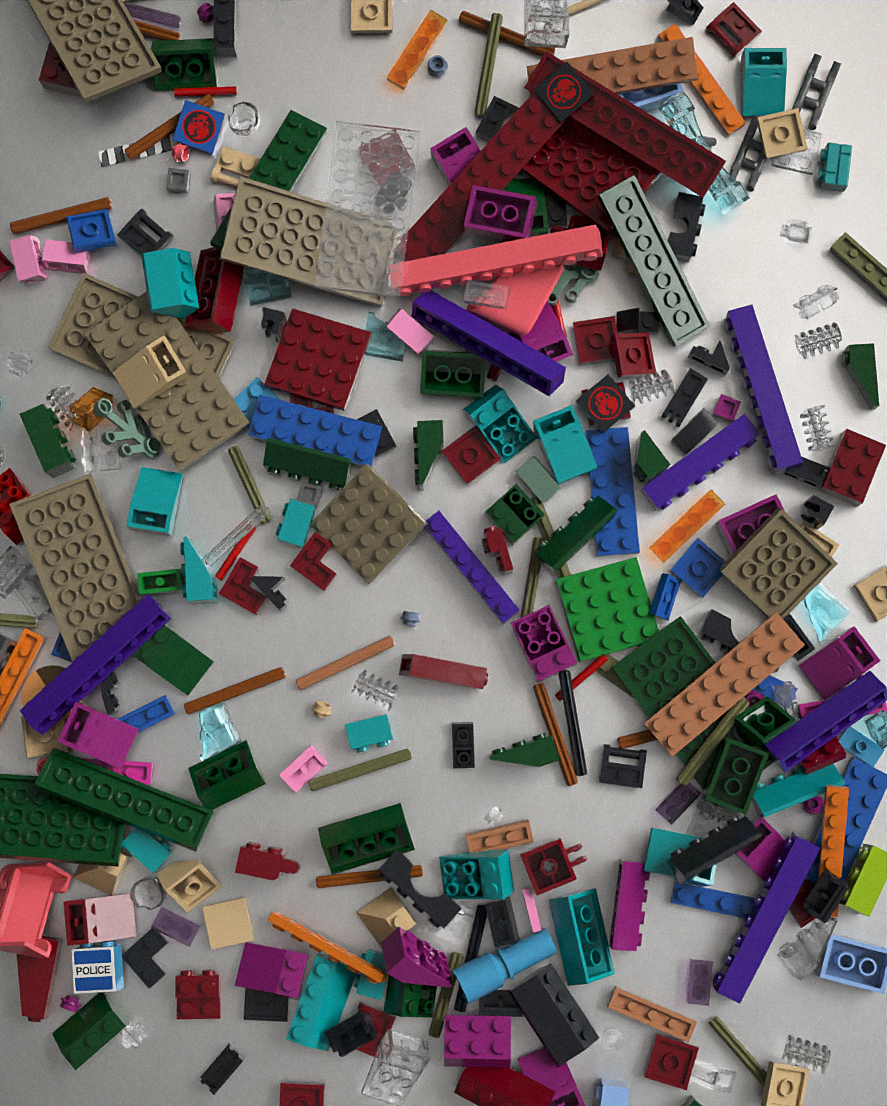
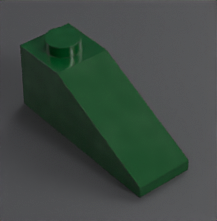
[842,343,880,410]

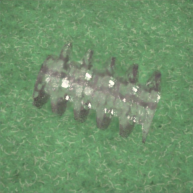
[794,322,842,359]
[628,369,675,405]
[46,386,90,432]
[800,405,834,452]
[351,670,398,711]
[781,1035,831,1074]

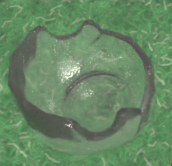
[228,101,260,136]
[131,876,166,910]

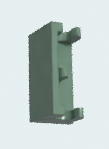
[515,456,562,503]

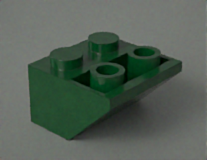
[484,484,545,546]
[383,975,437,1018]

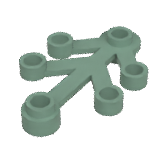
[548,264,599,306]
[93,398,161,458]

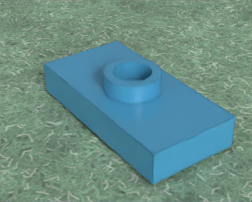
[838,726,885,767]

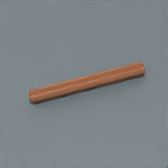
[296,636,395,690]

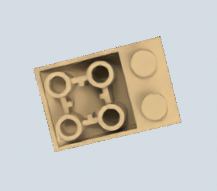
[112,335,189,409]

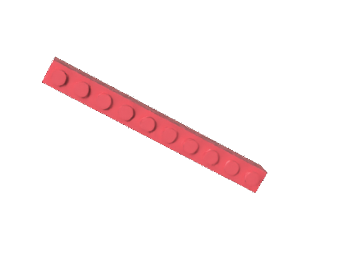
[389,225,603,296]

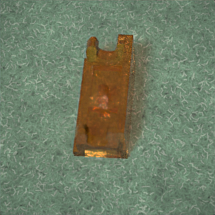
[70,387,113,432]

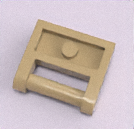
[210,146,260,188]

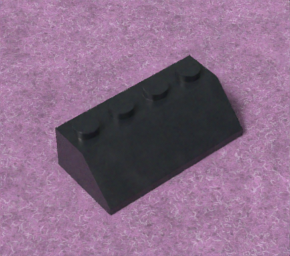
[667,816,762,885]
[509,963,600,1067]

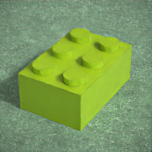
[839,844,887,917]

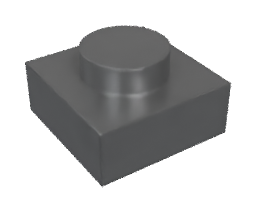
[166,168,190,193]
[296,481,323,508]

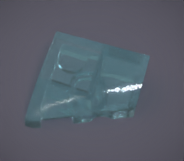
[242,267,291,306]
[365,312,406,362]
[803,583,851,642]
[199,703,242,761]

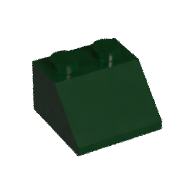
[633,430,670,485]

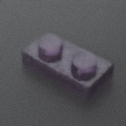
[655,783,701,825]
[151,907,200,947]
[686,958,713,1006]

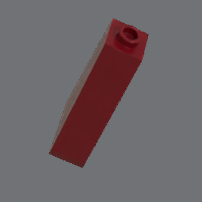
[399,654,488,689]
[16,935,63,1022]

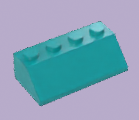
[752,764,845,817]
[549,888,615,986]
[286,953,357,1051]

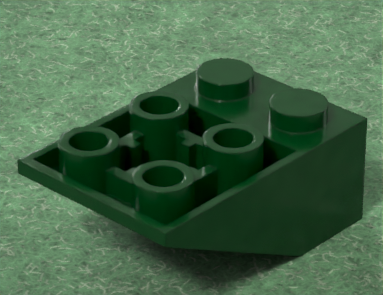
[502,178,548,237]
[413,420,444,491]
[489,733,560,767]

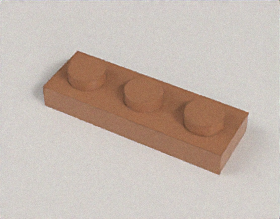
[465,819,534,853]

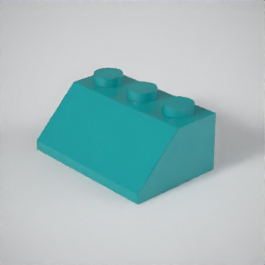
[141,248,199,319]

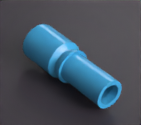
[451,928,557,1004]

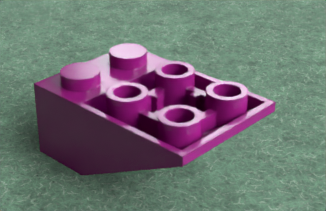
[430,127,481,185]
[515,300,573,361]
[511,605,577,683]
[798,626,881,700]
[57,702,139,769]
[735,816,785,882]
[381,927,453,988]
[518,1047,585,1106]

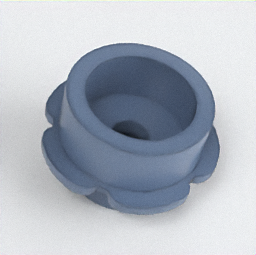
[427,55,448,76]
[400,611,421,626]

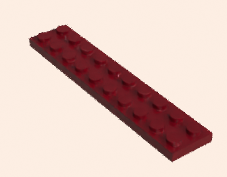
[524,51,726,198]
[392,92,565,262]

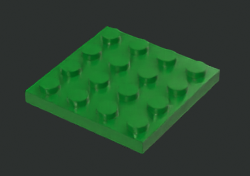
[555,557,659,662]

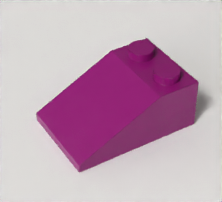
[235,942,309,1000]

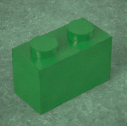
[137,569,185,597]

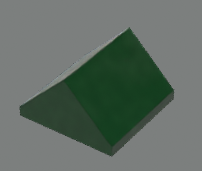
[734,696,797,746]

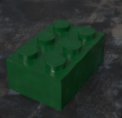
[19,404,77,478]
[701,737,769,815]

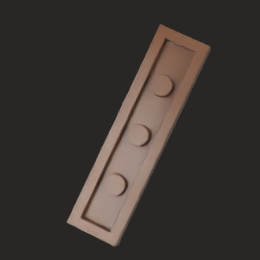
[607,986,697,1042]

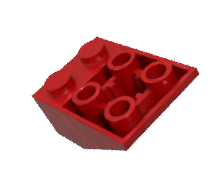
[0,468,32,545]

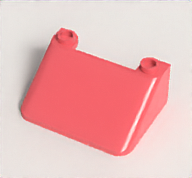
[466,240,564,336]
[0,862,71,958]

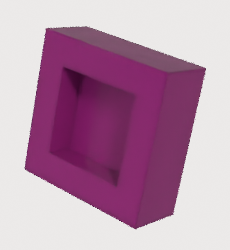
[713,394,741,422]

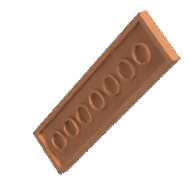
[526,37,699,96]
[644,612,805,757]

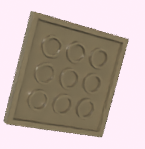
[310,463,428,584]
[719,507,838,618]

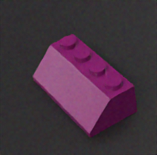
[609,859,650,951]

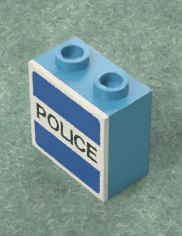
[71,941,124,994]

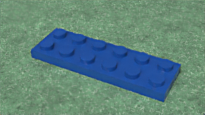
[248,395,383,467]
[585,427,640,557]
[805,757,887,883]

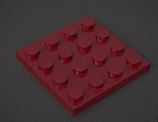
[264,308,372,411]

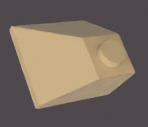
[73,851,131,895]
[157,861,222,913]
[356,887,417,948]

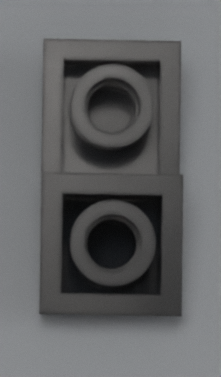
[672,408,718,454]
[101,671,120,715]
[452,722,475,768]

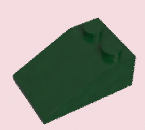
[134,625,214,696]

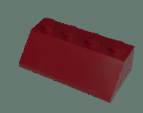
[185,247,244,334]
[454,1067,555,1106]

